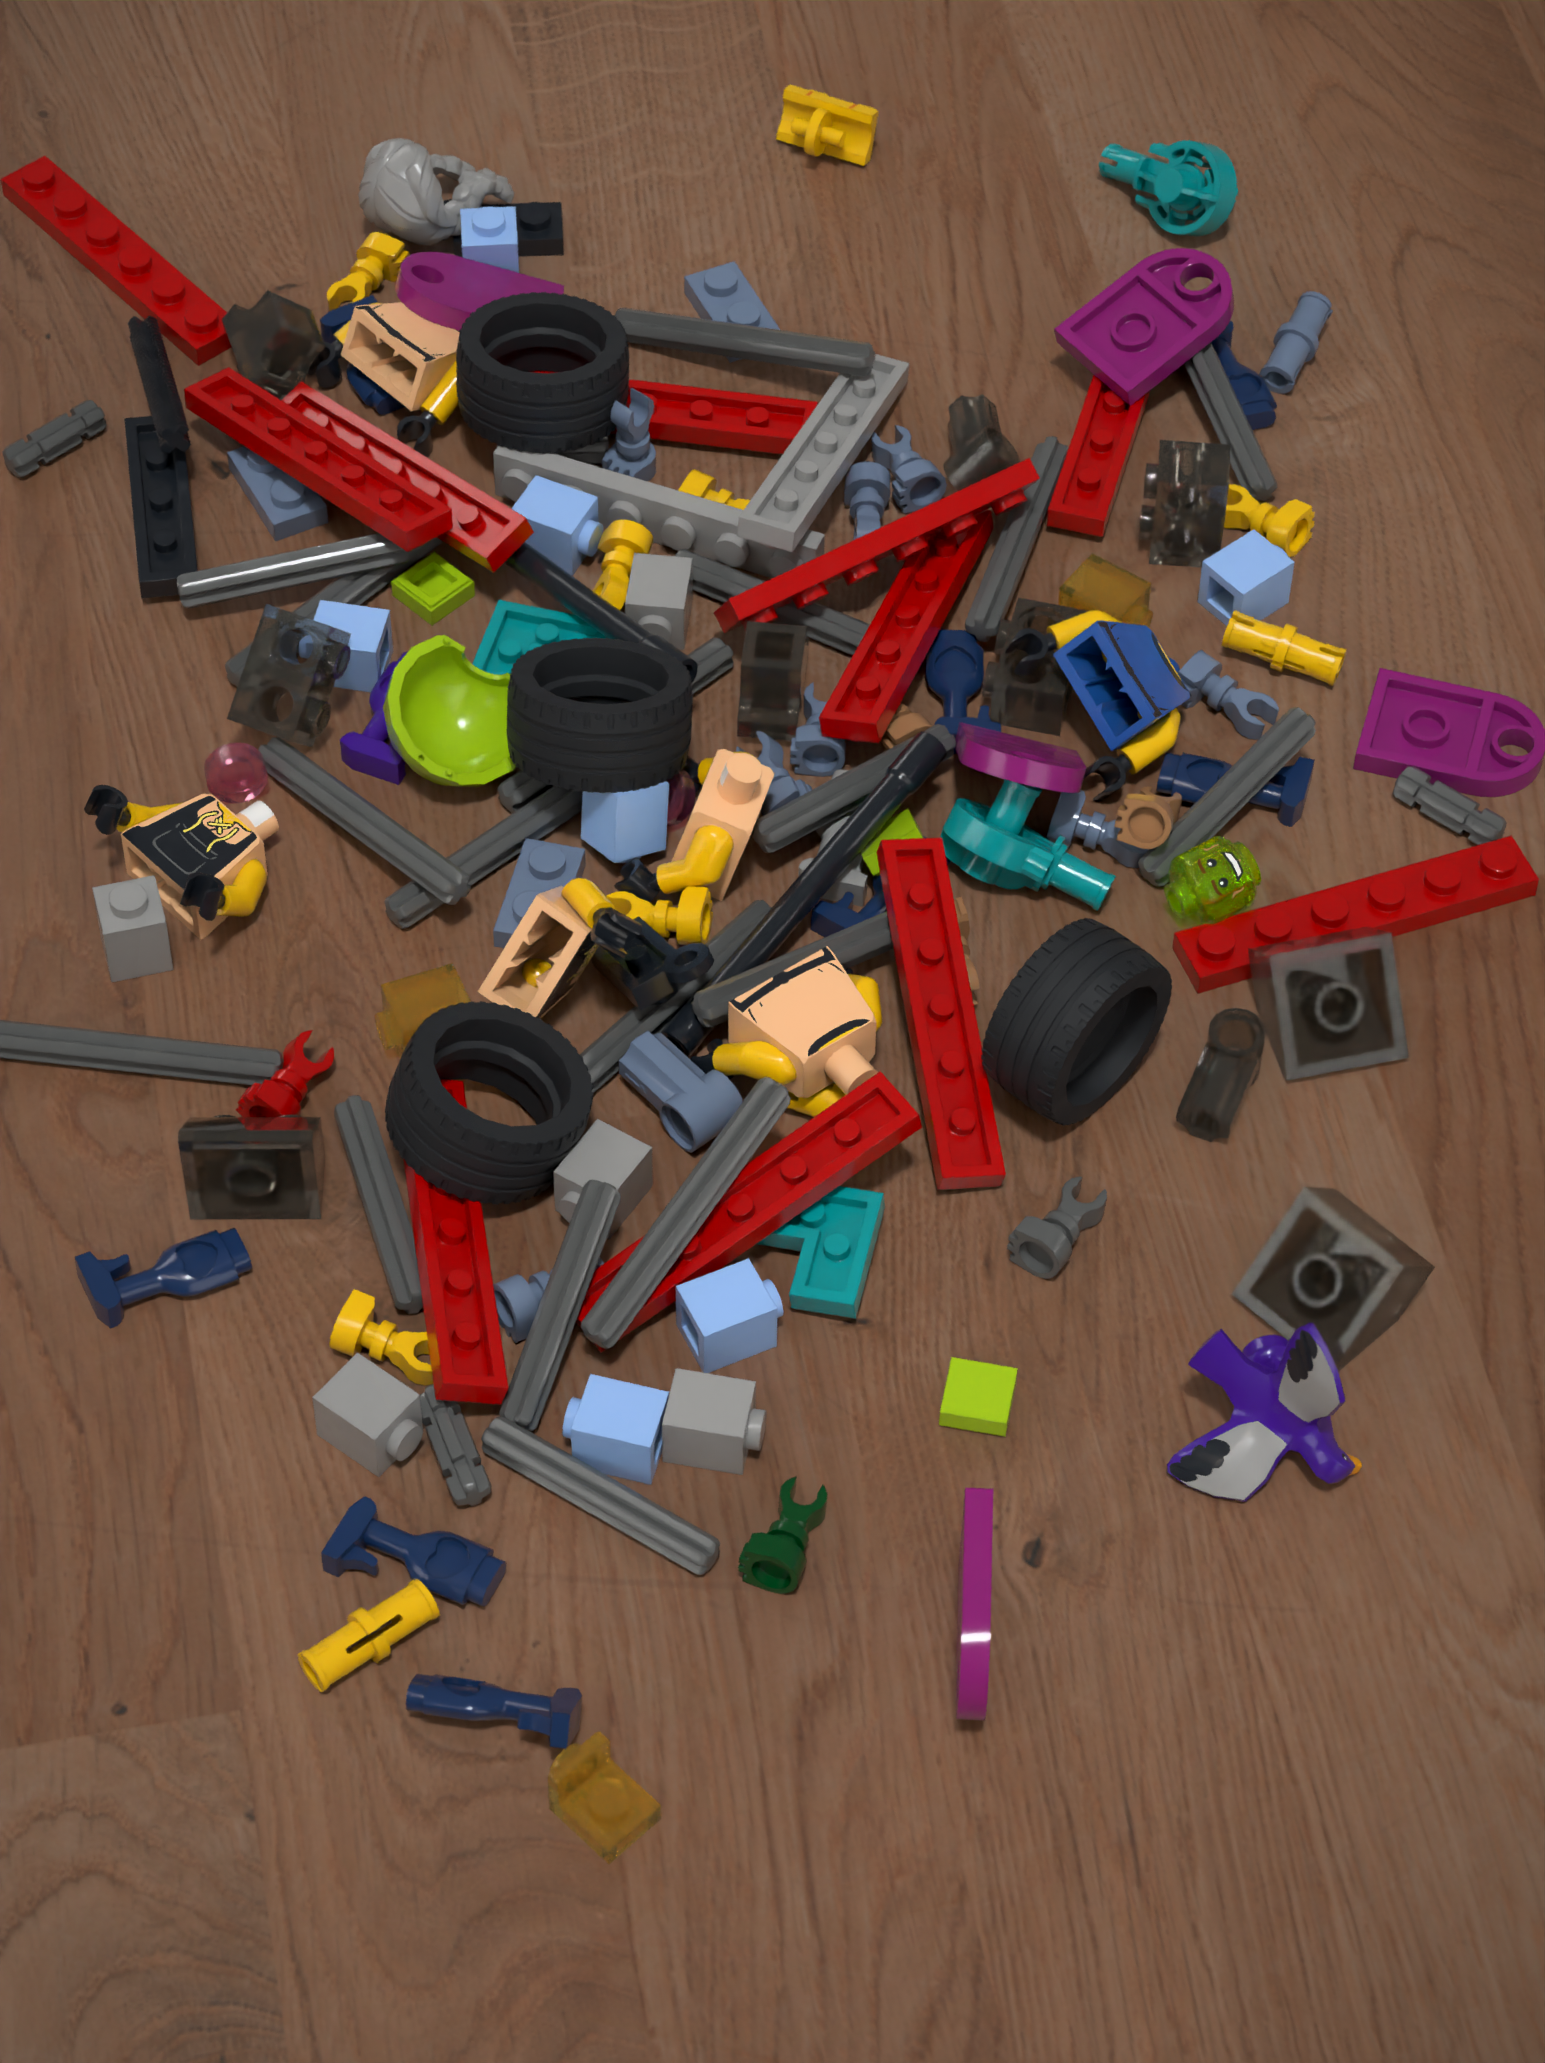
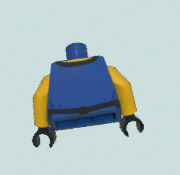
[1005,610,1190,801]

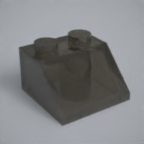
[1248,926,1409,1080]
[178,1115,325,1220]
[1232,1187,1435,1371]

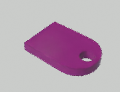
[1054,248,1234,406]
[395,252,564,331]
[1353,668,1545,797]
[955,722,1086,793]
[956,1487,993,1721]

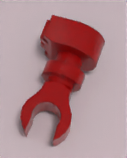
[236,1030,334,1138]

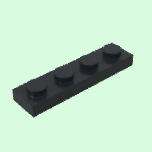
[124,416,198,599]

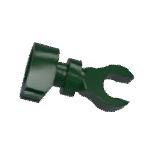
[738,1476,828,1594]

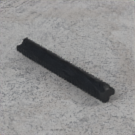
[128,315,191,454]

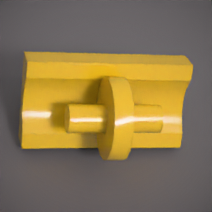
[776,85,879,166]

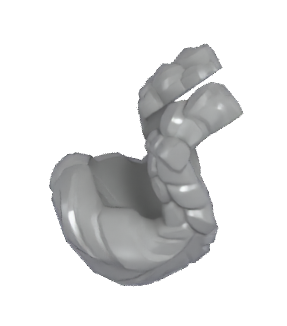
[358,138,515,245]

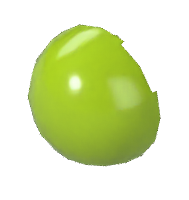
[383,635,516,787]

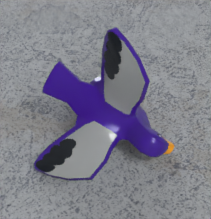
[1167,1323,1362,1502]

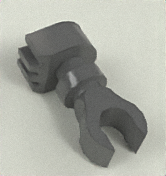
[1007,1177,1107,1279]

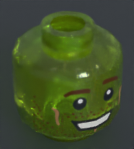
[1164,836,1261,925]

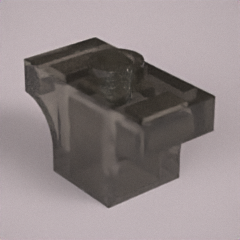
[222,290,325,400]
[737,621,809,741]

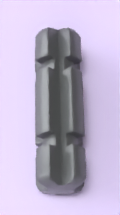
[2,400,106,478]
[1393,766,1507,845]
[420,1384,491,1507]

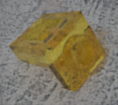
[548,1731,661,1864]

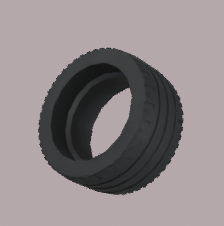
[456,292,629,453]
[507,638,693,793]
[981,918,1172,1125]
[385,1001,594,1205]

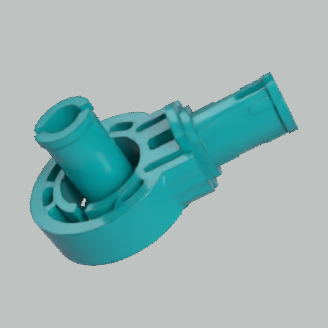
[1099,140,1238,237]
[940,779,1116,911]

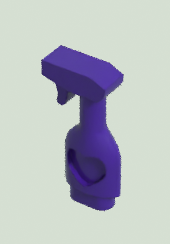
[340,652,407,785]

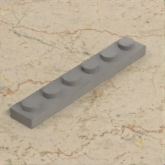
[737,354,910,552]
[493,445,825,578]

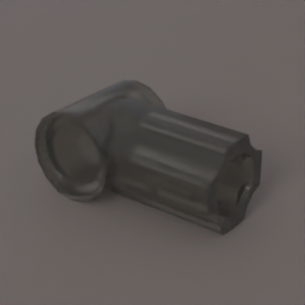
[943,394,1020,491]
[1176,1008,1266,1142]

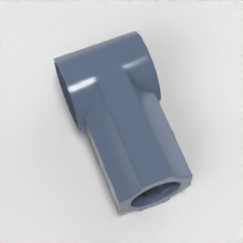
[619,1031,743,1152]

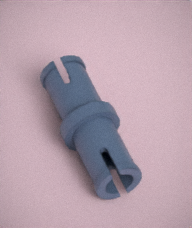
[1260,291,1333,394]

